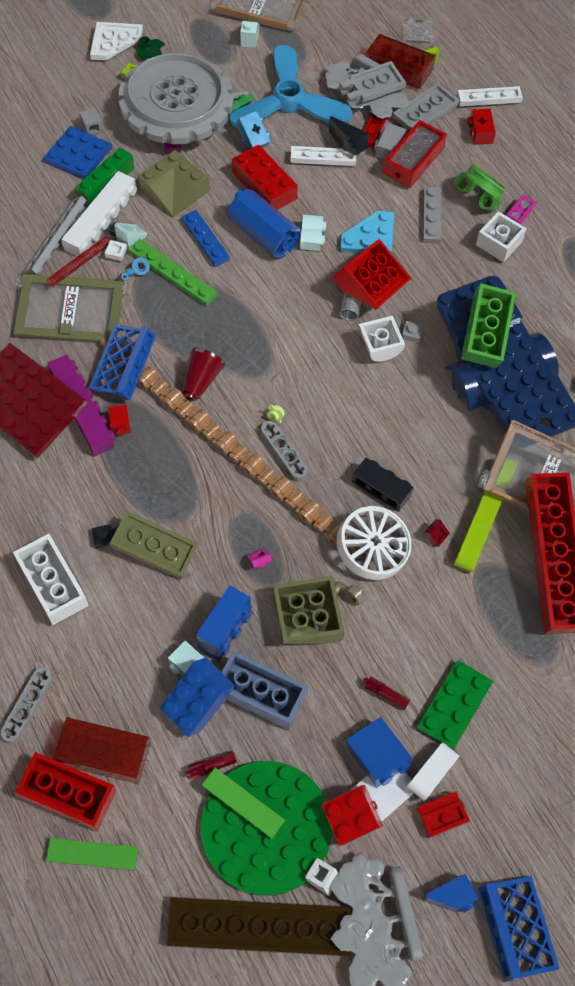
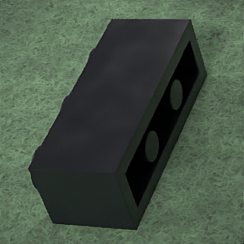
[352,457,414,512]

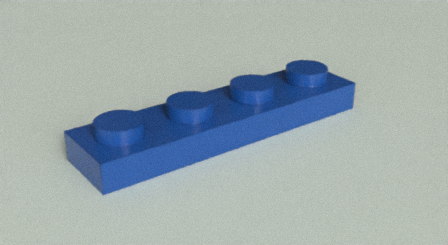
[181,210,230,267]

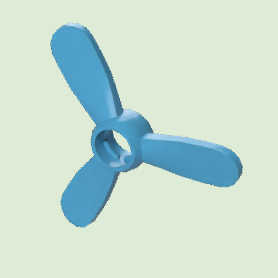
[230,45,352,128]

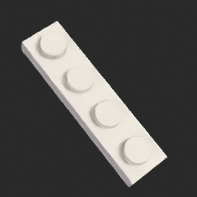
[457,86,523,106]
[291,146,356,166]

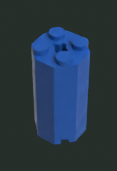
[226,189,300,258]

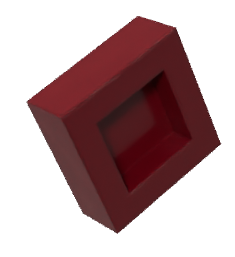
[424,519,450,547]

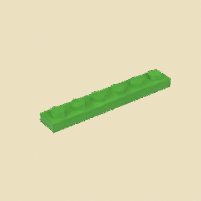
[128,239,218,307]

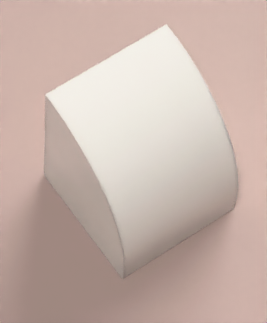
[305,858,339,897]

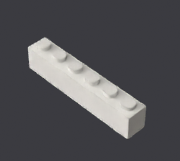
[61,171,137,256]

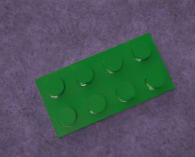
[417,660,494,751]

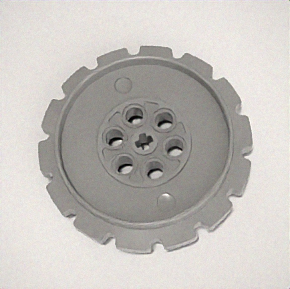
[118,53,234,144]

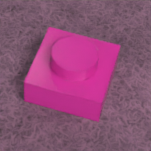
[246,548,272,568]

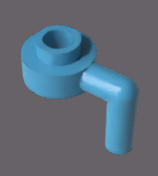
[121,257,150,280]

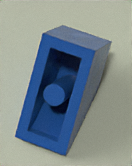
[423,873,479,913]

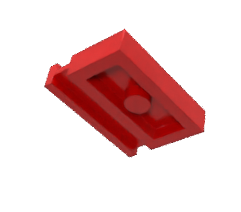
[416,791,470,839]

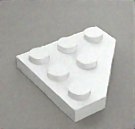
[90,22,143,60]

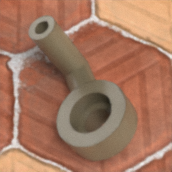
[335,582,365,605]

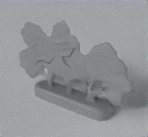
[325,54,409,118]
[330,852,423,986]

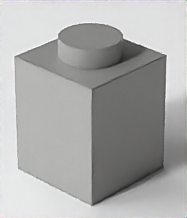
[79,107,103,135]

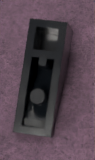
[329,116,369,155]

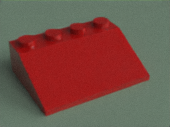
[332,238,412,310]

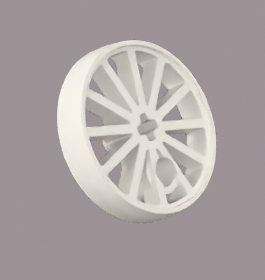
[337,506,411,580]

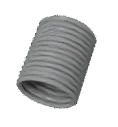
[340,293,361,321]

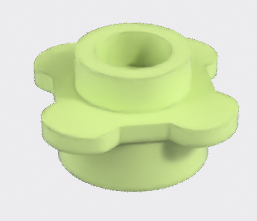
[266,405,285,425]

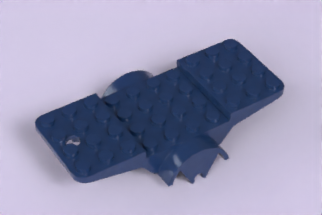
[436,276,575,448]

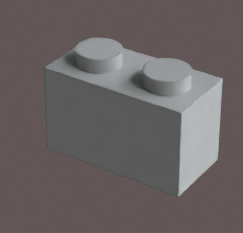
[374,123,406,160]

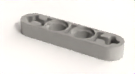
[261,421,307,482]
[1,667,53,744]

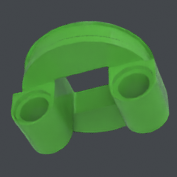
[455,164,506,212]

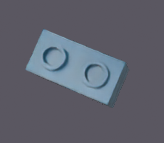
[236,111,270,149]

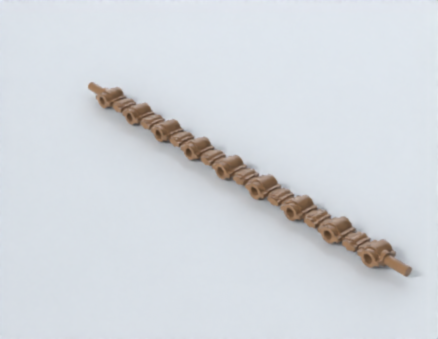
[100,338,361,553]

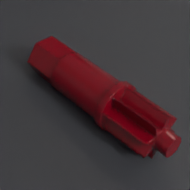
[363,676,410,711]
[185,750,237,780]

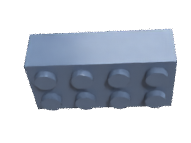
[221,651,308,730]

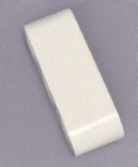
[407,742,460,801]

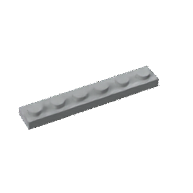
[23,196,87,275]

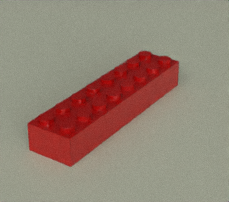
[525,473,575,634]

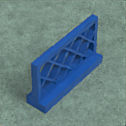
[89,324,156,401]
[478,876,560,982]

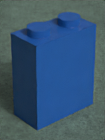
[346,717,411,788]

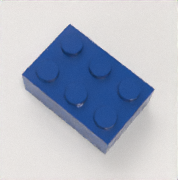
[196,585,252,661]
[160,657,235,737]

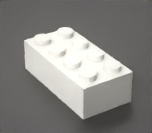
[13,534,89,625]

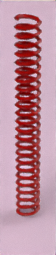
[47,237,110,287]

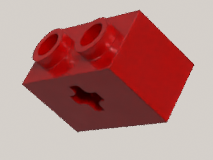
[467,108,496,145]

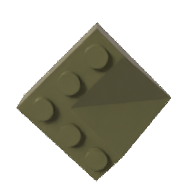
[138,150,210,217]
[273,576,345,644]

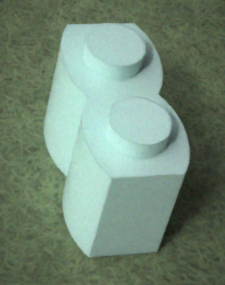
[300,215,326,251]

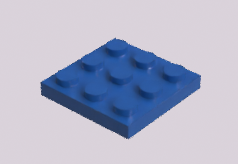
[44,126,112,180]

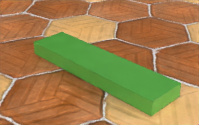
[202,768,285,839]
[46,838,139,871]

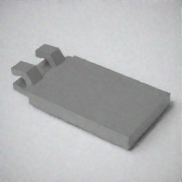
[339,61,406,106]

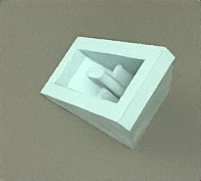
[115,223,148,249]

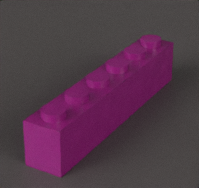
[47,354,116,457]

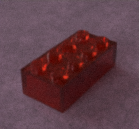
[365,34,436,89]
[53,717,151,785]

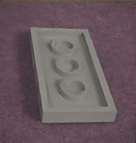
[392,83,460,131]

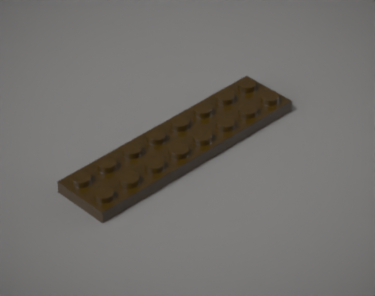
[167,897,352,957]

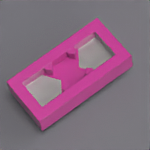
[506,194,537,225]

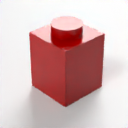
[108,404,131,435]

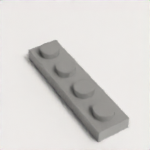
[423,186,441,244]

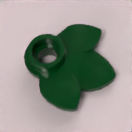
[137,36,165,60]

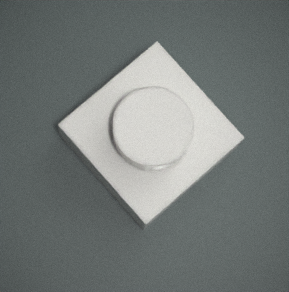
[105,240,127,261]

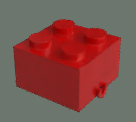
[321,785,384,846]

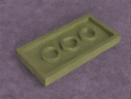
[109,511,198,579]

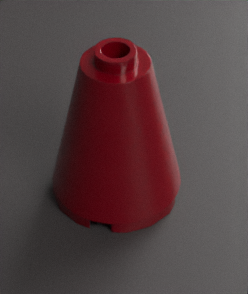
[182,347,225,401]

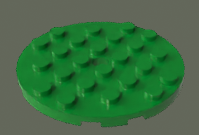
[201,761,332,896]

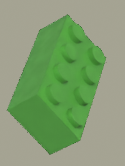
[461,283,516,368]

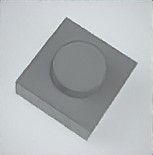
[402,321,423,343]

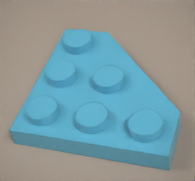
[340,211,394,254]

